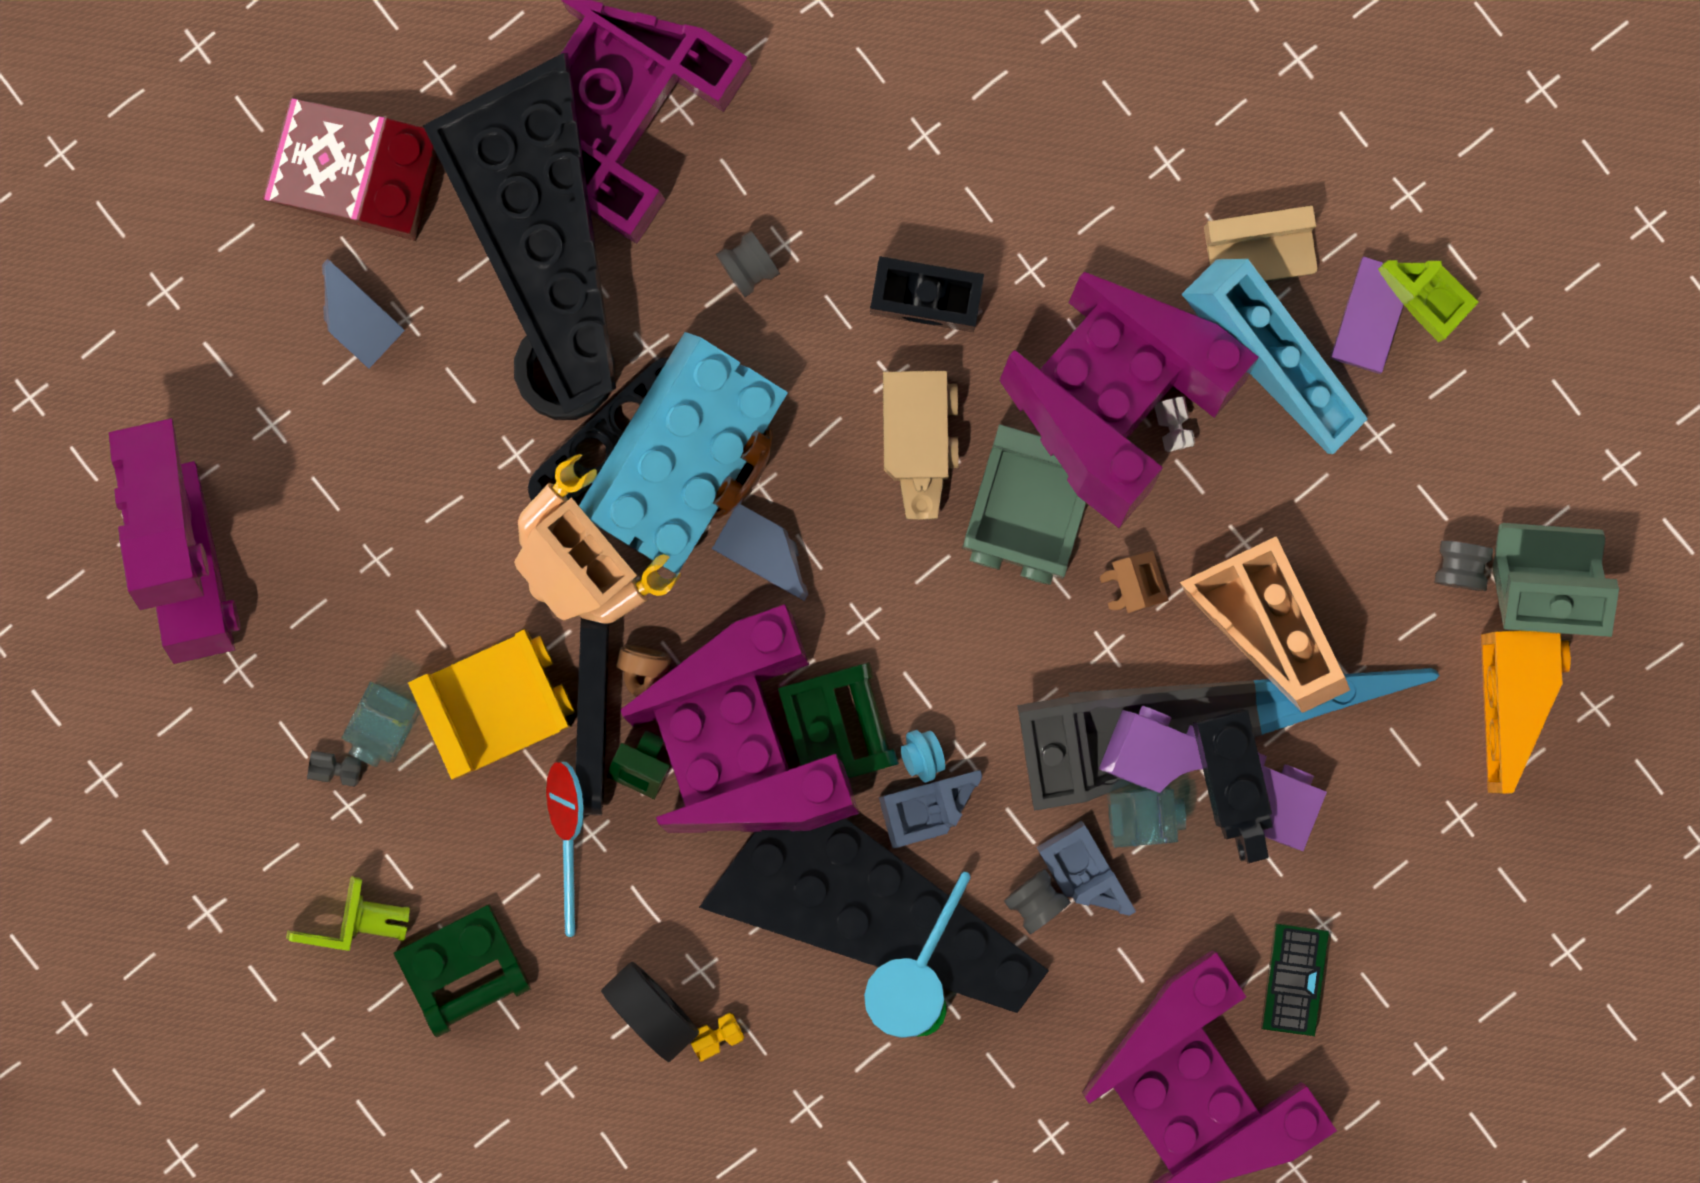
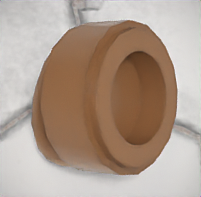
[616,645,671,697]

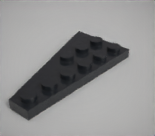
[423,53,616,414]
[699,818,1049,1013]

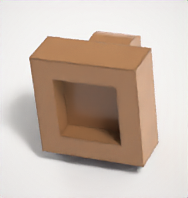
[1100,551,1169,613]

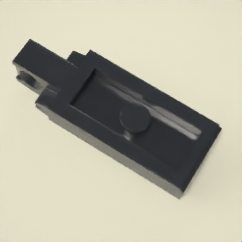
[1193,709,1272,864]

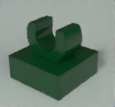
[607,730,669,800]

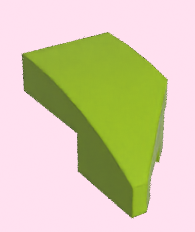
[1378,260,1479,343]

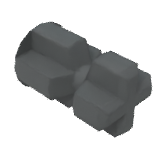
[307,749,362,787]

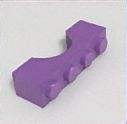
[1099,706,1327,851]

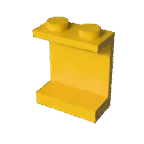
[408,629,575,780]

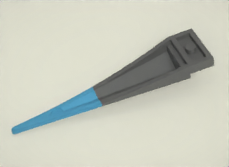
[1017,668,1440,811]

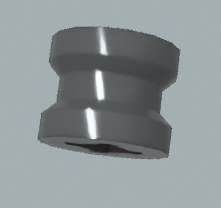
[716,231,780,298]
[1434,541,1493,591]
[1004,869,1071,934]

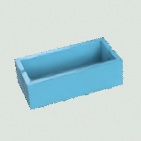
[579,332,788,574]

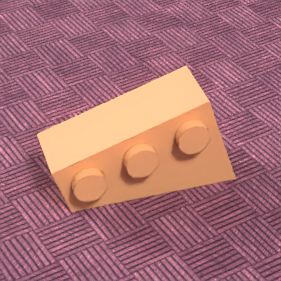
[1180,536,1350,713]

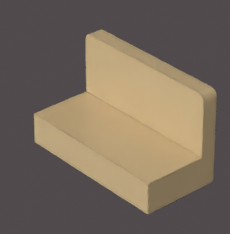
[1204,206,1318,282]

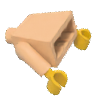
[514,454,681,624]

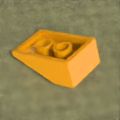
[1481,631,1571,794]

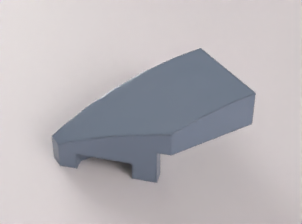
[322,259,405,368]
[712,504,808,601]
[878,770,982,848]
[1036,820,1136,916]

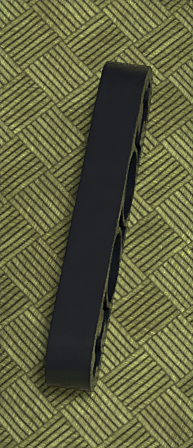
[528,357,669,502]
[576,618,609,816]

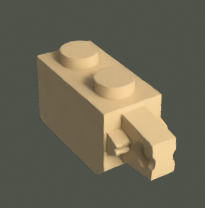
[883,371,959,520]

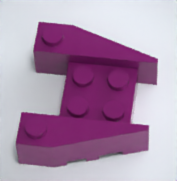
[561,0,752,244]
[999,272,1259,528]
[108,418,240,664]
[621,604,860,833]
[1082,950,1337,1183]

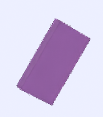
[1330,257,1403,374]

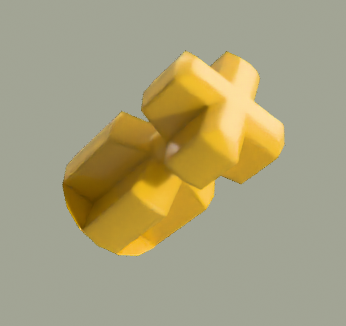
[691,1012,745,1062]

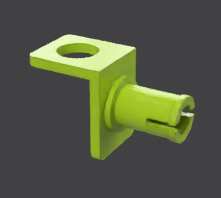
[286,876,410,951]

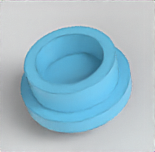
[901,730,945,783]

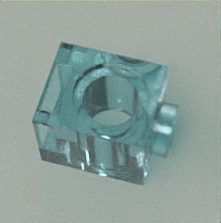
[341,681,420,767]
[1107,787,1186,848]

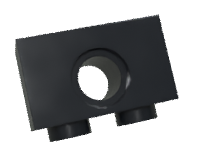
[870,256,984,333]

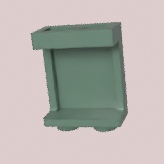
[962,424,1086,585]
[1493,523,1619,637]

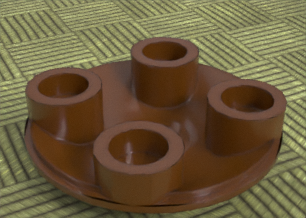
[712,427,773,519]

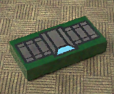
[1261,923,1329,1037]

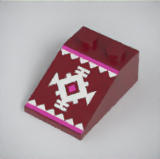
[262,98,439,241]

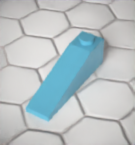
[1182,259,1368,454]

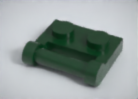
[778,662,899,779]
[393,904,531,1038]

